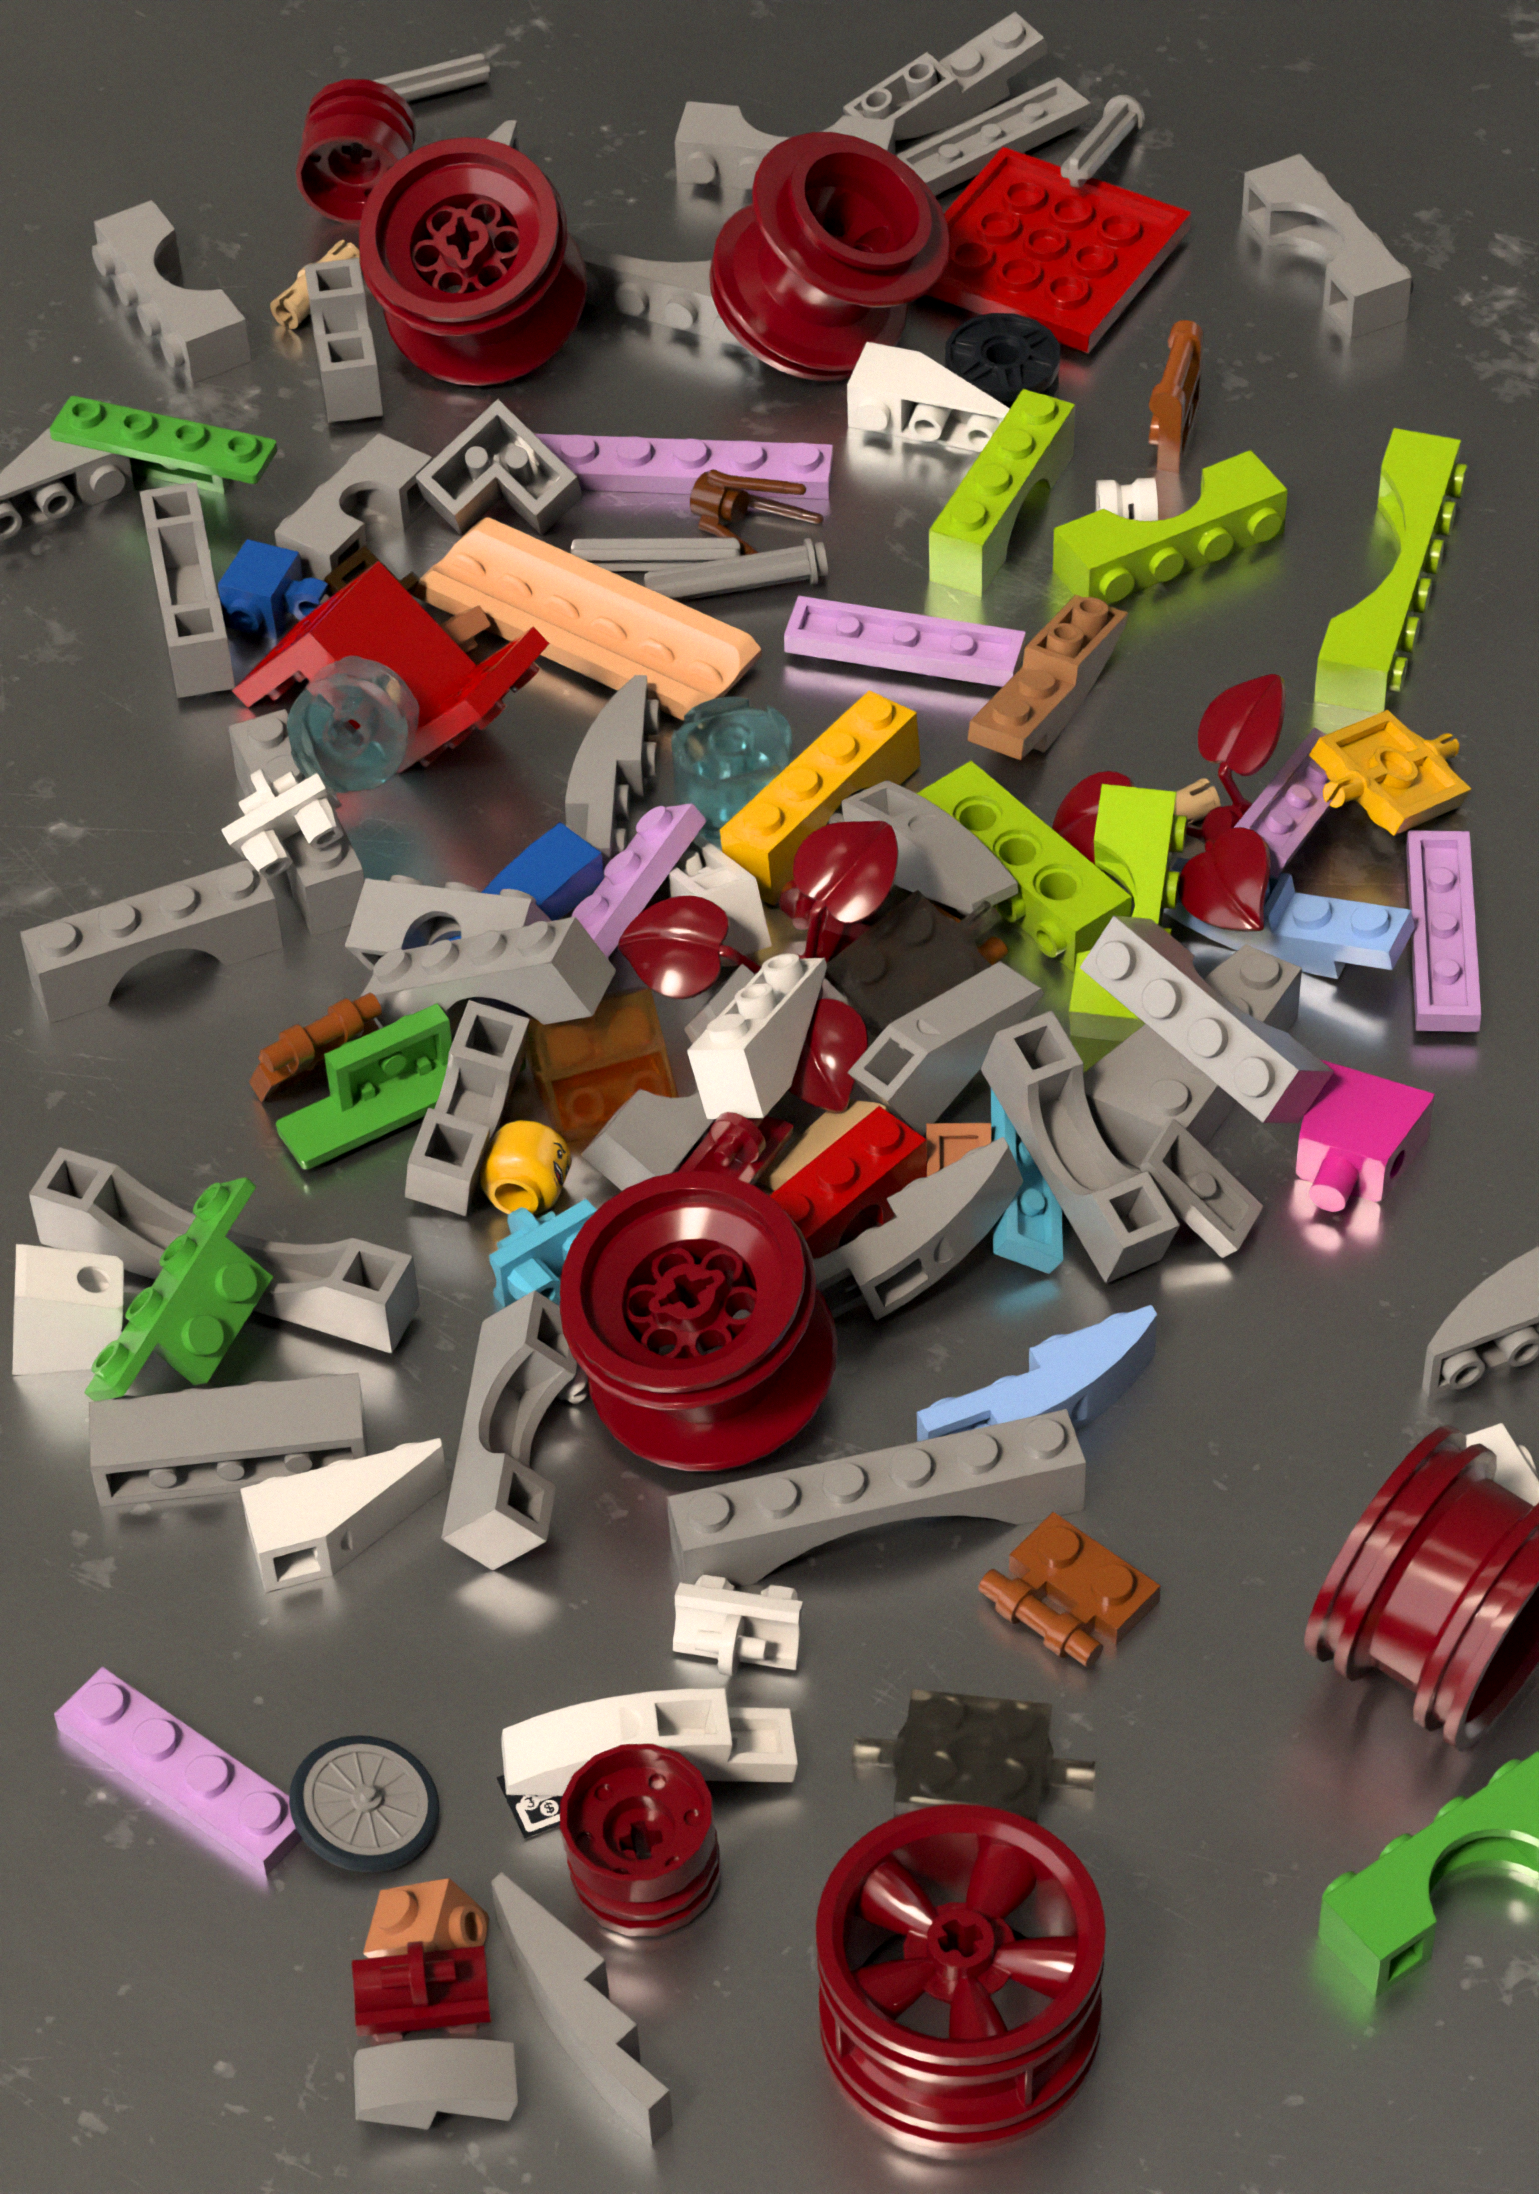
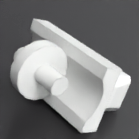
[221,768,343,879]
[673,1574,803,1676]

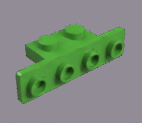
[49,396,277,494]
[276,1003,526,1169]
[84,1177,273,1401]

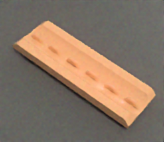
[412,517,762,726]

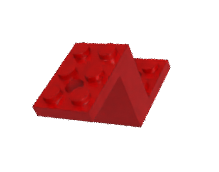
[232,561,550,774]

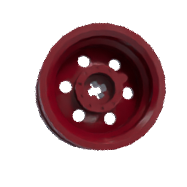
[1304,1425,1539,1752]

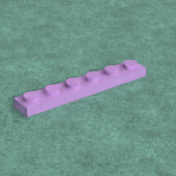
[534,434,833,499]

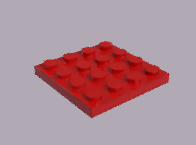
[926,147,1192,353]

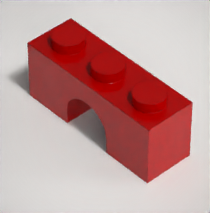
[769,1106,927,1259]

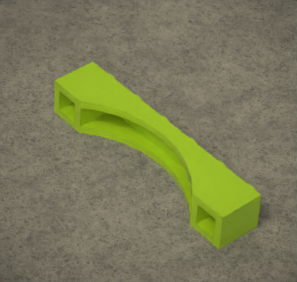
[1314,428,1468,713]

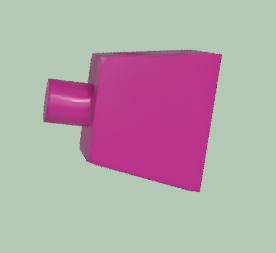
[1296,1059,1435,1212]

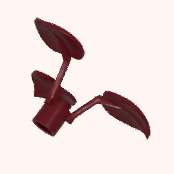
[1052,674,1286,932]
[618,821,899,1113]

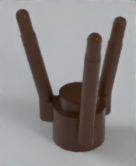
[690,469,824,556]

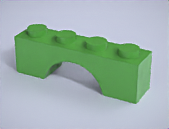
[1318,1751,1539,1998]

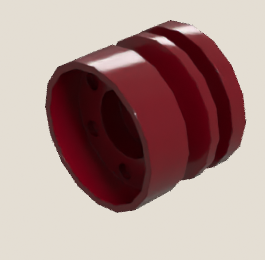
[296,79,417,224]
[560,1743,720,1937]

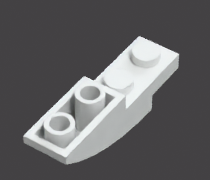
[501,1689,798,1796]

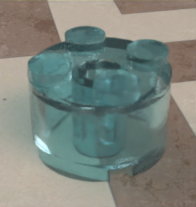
[287,656,419,793]
[671,697,793,839]

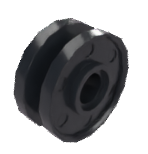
[945,313,1060,408]

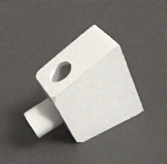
[12,1244,140,1375]

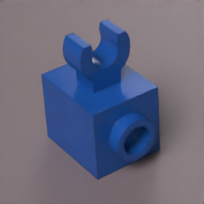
[218,539,329,639]

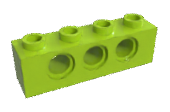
[916,761,1132,973]

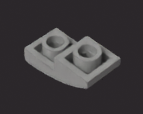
[353,2038,518,2129]

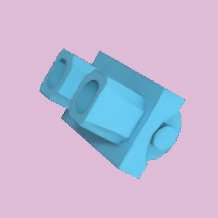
[489,1199,597,1308]

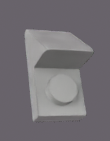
[1140,1118,1263,1258]

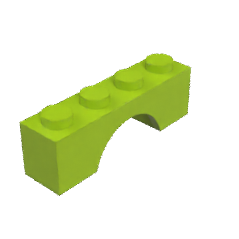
[929,389,1075,597]
[1053,450,1288,604]
[1069,784,1187,1042]

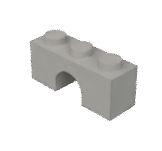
[304,258,383,423]
[275,433,433,581]
[345,875,551,970]
[405,1000,530,1216]

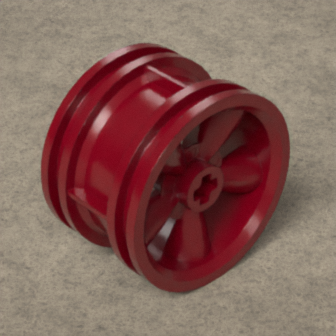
[816,1804,1106,2151]

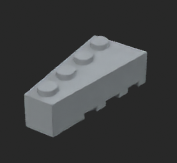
[1083,944,1302,1169]

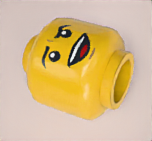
[479,1120,572,1215]

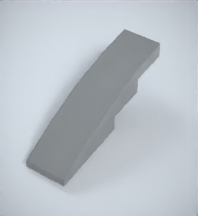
[491,1872,673,2146]

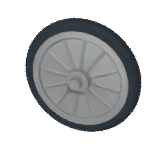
[289,1735,439,1872]

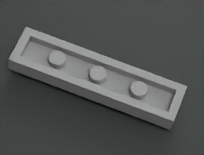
[896,77,1091,196]

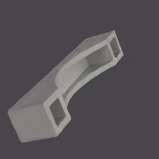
[466,232,745,348]
[29,1147,420,1354]
[667,1409,1086,1588]

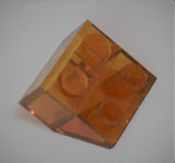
[525,986,679,1143]

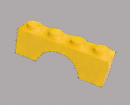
[720,690,921,906]

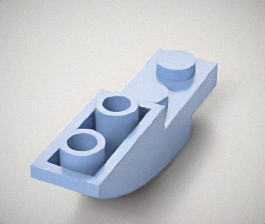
[1164,858,1415,979]
[917,1305,1157,1442]

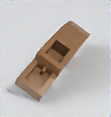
[967,595,1128,760]

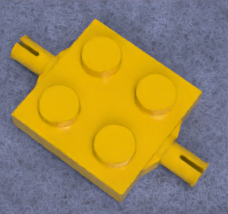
[1309,710,1472,836]

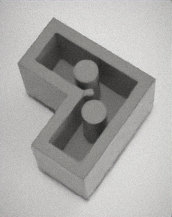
[415,399,582,536]

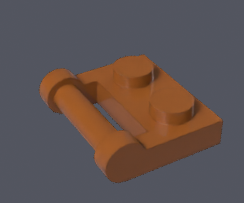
[1149,320,1204,473]

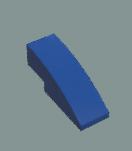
[446,822,604,999]

